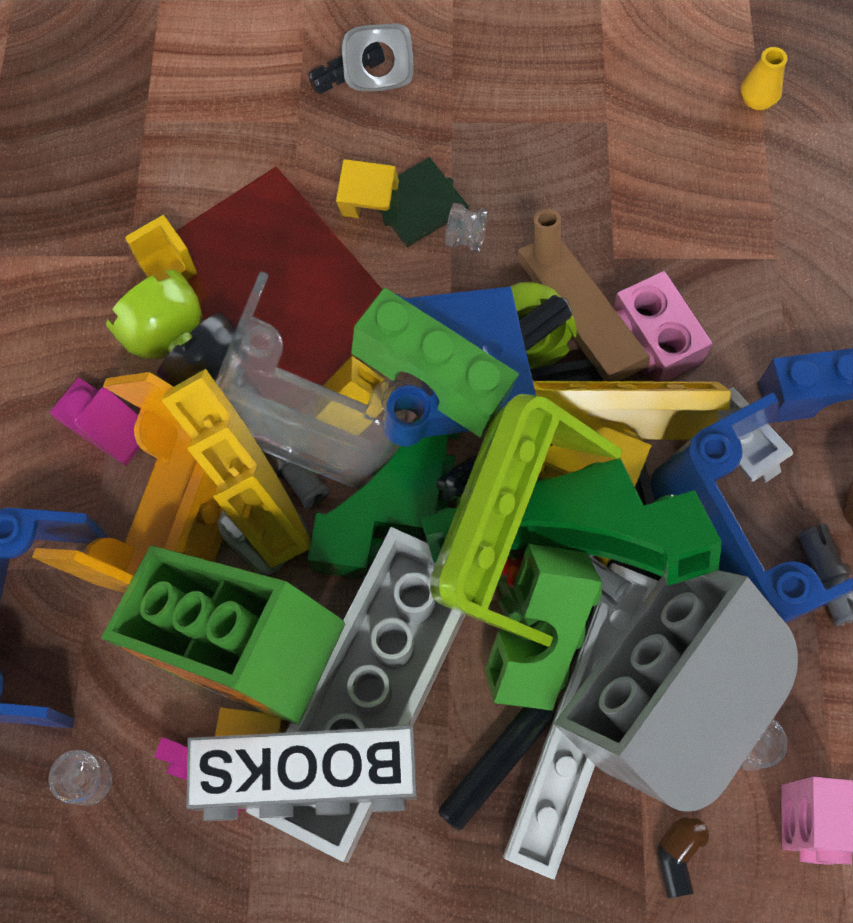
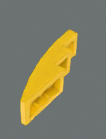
[161,369,311,568]

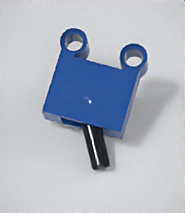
[373,286,572,446]

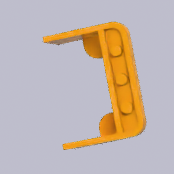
[32,372,223,593]

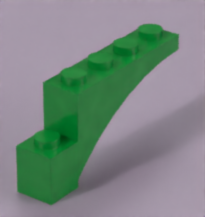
[307,418,460,580]
[421,458,722,586]

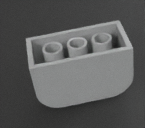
[554,570,798,812]

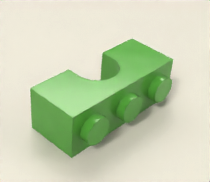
[351,287,519,438]
[484,543,602,710]

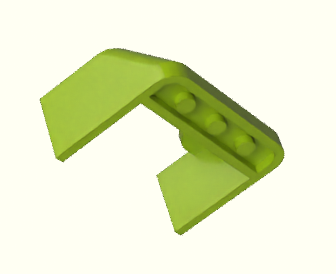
[430,394,622,647]

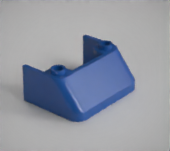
[650,392,853,624]
[0,508,109,728]

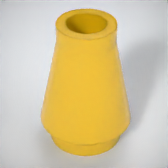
[741,47,788,110]

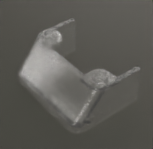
[214,271,422,489]

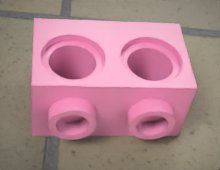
[613,271,713,381]
[781,777,853,865]

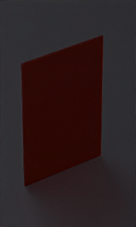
[176,167,382,419]

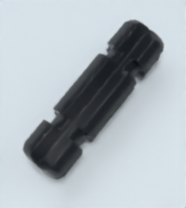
[308,42,385,94]
[436,454,478,502]

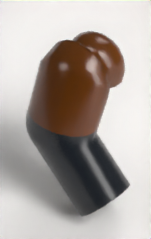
[657,817,709,898]

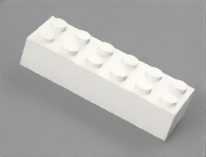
[246,527,466,863]

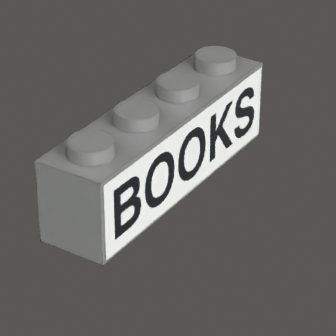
[186,726,417,821]

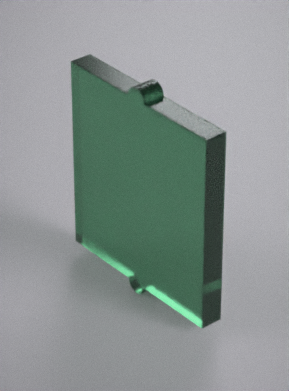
[378,157,469,247]

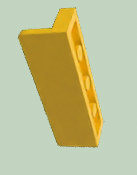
[533,381,731,440]

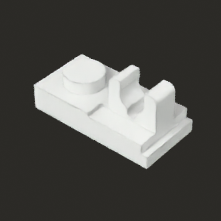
[718,387,793,483]

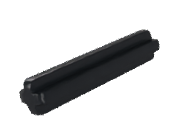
[438,707,555,831]

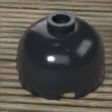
[156,311,249,399]

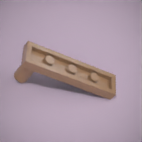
[518,209,650,381]

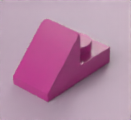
[49,377,140,466]

